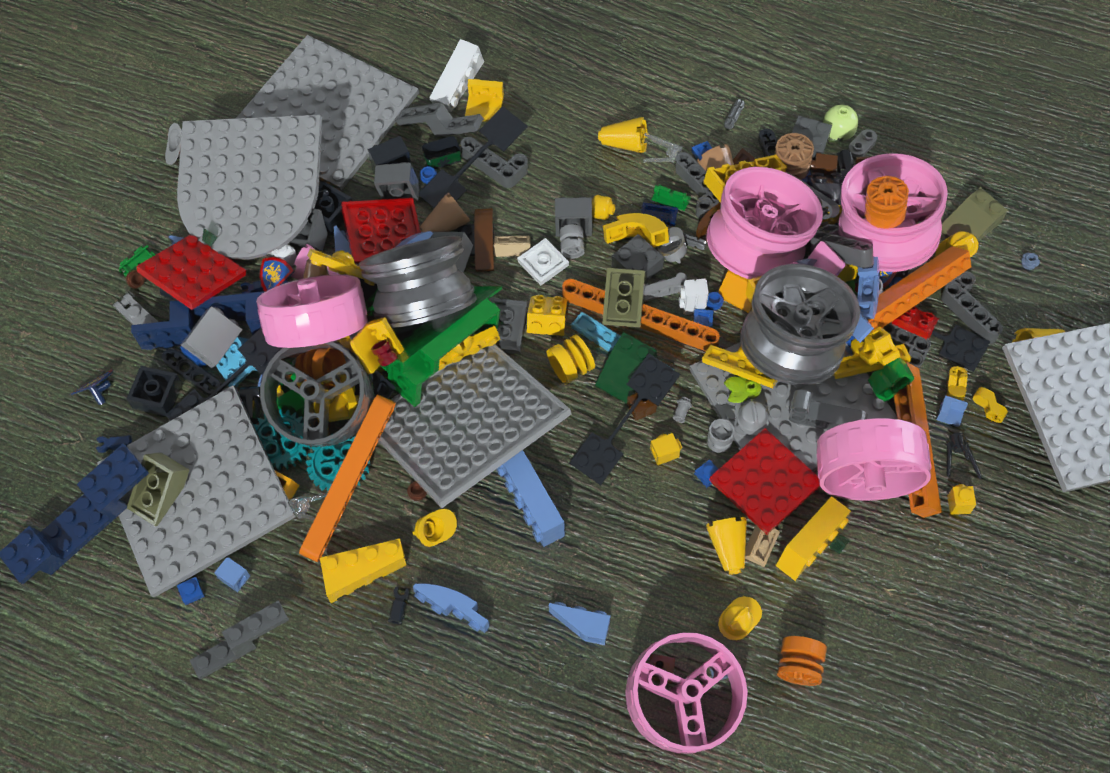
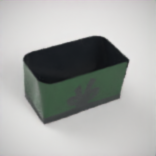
[422,136,461,169]

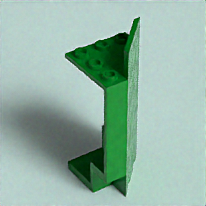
[380,286,502,407]

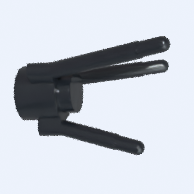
[946,433,982,479]

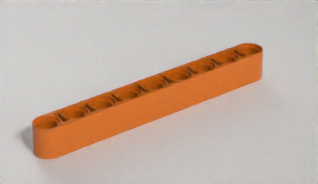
[562,279,720,351]
[299,394,396,562]

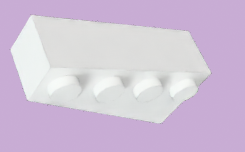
[430,39,484,112]

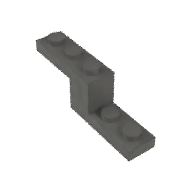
[396,102,483,137]
[190,600,289,680]

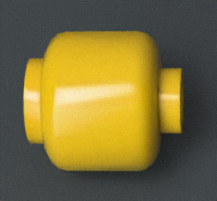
[592,195,615,220]

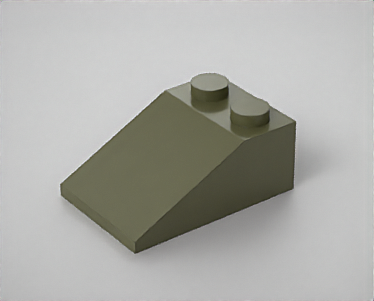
[941,187,1008,241]
[602,268,646,328]
[127,453,190,526]

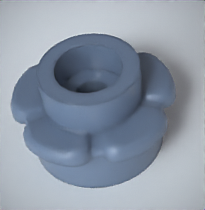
[1021,253,1040,270]

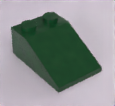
[595,332,658,404]

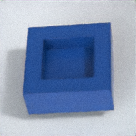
[691,141,712,160]
[694,309,713,328]
[694,460,719,488]
[177,577,205,605]

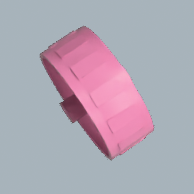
[256,275,368,348]
[816,419,931,500]
[625,633,747,754]

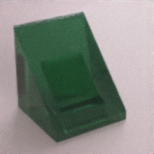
[202,228,218,246]
[829,534,850,555]

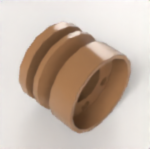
[775,133,814,180]

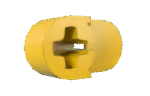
[947,366,967,401]
[973,387,1008,423]

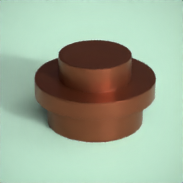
[126,270,145,288]
[407,482,427,501]

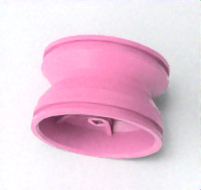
[839,154,947,272]
[706,167,823,279]

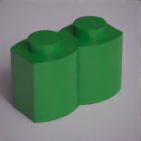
[868,358,914,402]

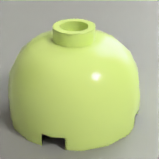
[823,104,858,140]

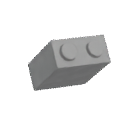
[181,306,242,368]

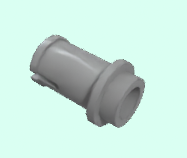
[673,397,692,423]

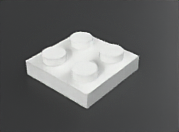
[517,238,569,286]

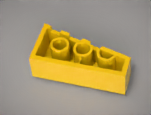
[704,155,787,203]
[776,496,851,581]
[320,538,407,603]

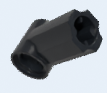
[836,149,855,176]
[240,386,261,424]

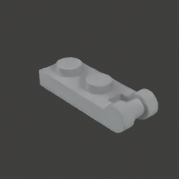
[643,273,687,302]
[113,293,158,325]

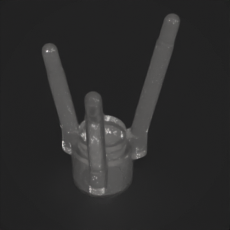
[643,133,683,163]
[289,493,327,521]

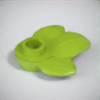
[724,376,762,403]

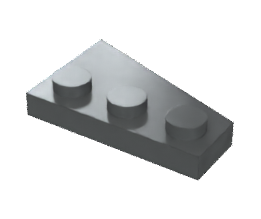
[491,298,527,354]

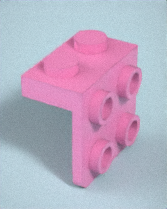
[791,241,845,276]

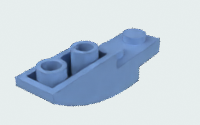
[413,584,490,633]

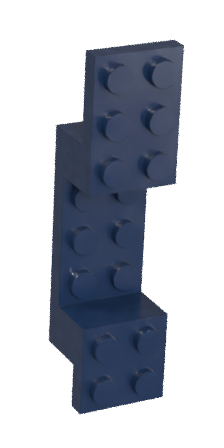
[131,292,264,350]
[0,443,149,584]

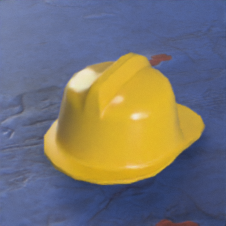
[935,231,978,257]
[412,509,457,547]
[718,596,762,641]

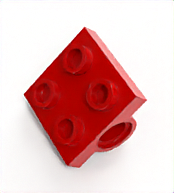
[891,306,939,339]

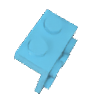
[216,337,257,387]

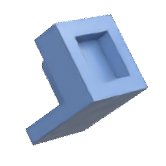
[936,395,968,427]
[214,558,250,592]

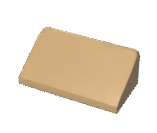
[494,236,531,257]
[745,526,780,567]

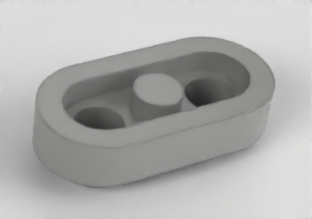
[848,129,877,159]

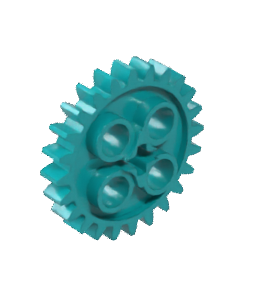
[253,409,311,471]
[306,433,371,492]

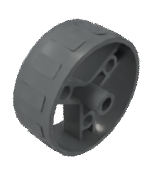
[260,341,374,447]

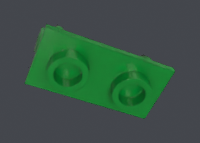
[651,184,691,211]
[119,245,155,277]

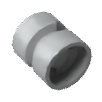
[560,224,584,259]
[707,419,735,453]

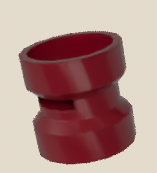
[371,339,398,367]

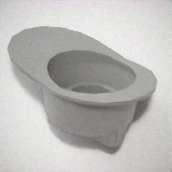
[165,123,182,165]
[657,227,687,264]
[735,395,769,435]

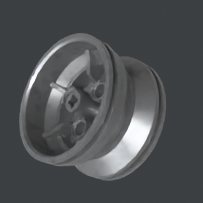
[359,236,477,328]
[740,264,860,385]

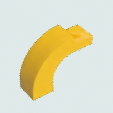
[603,213,669,248]

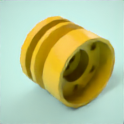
[546,334,595,385]

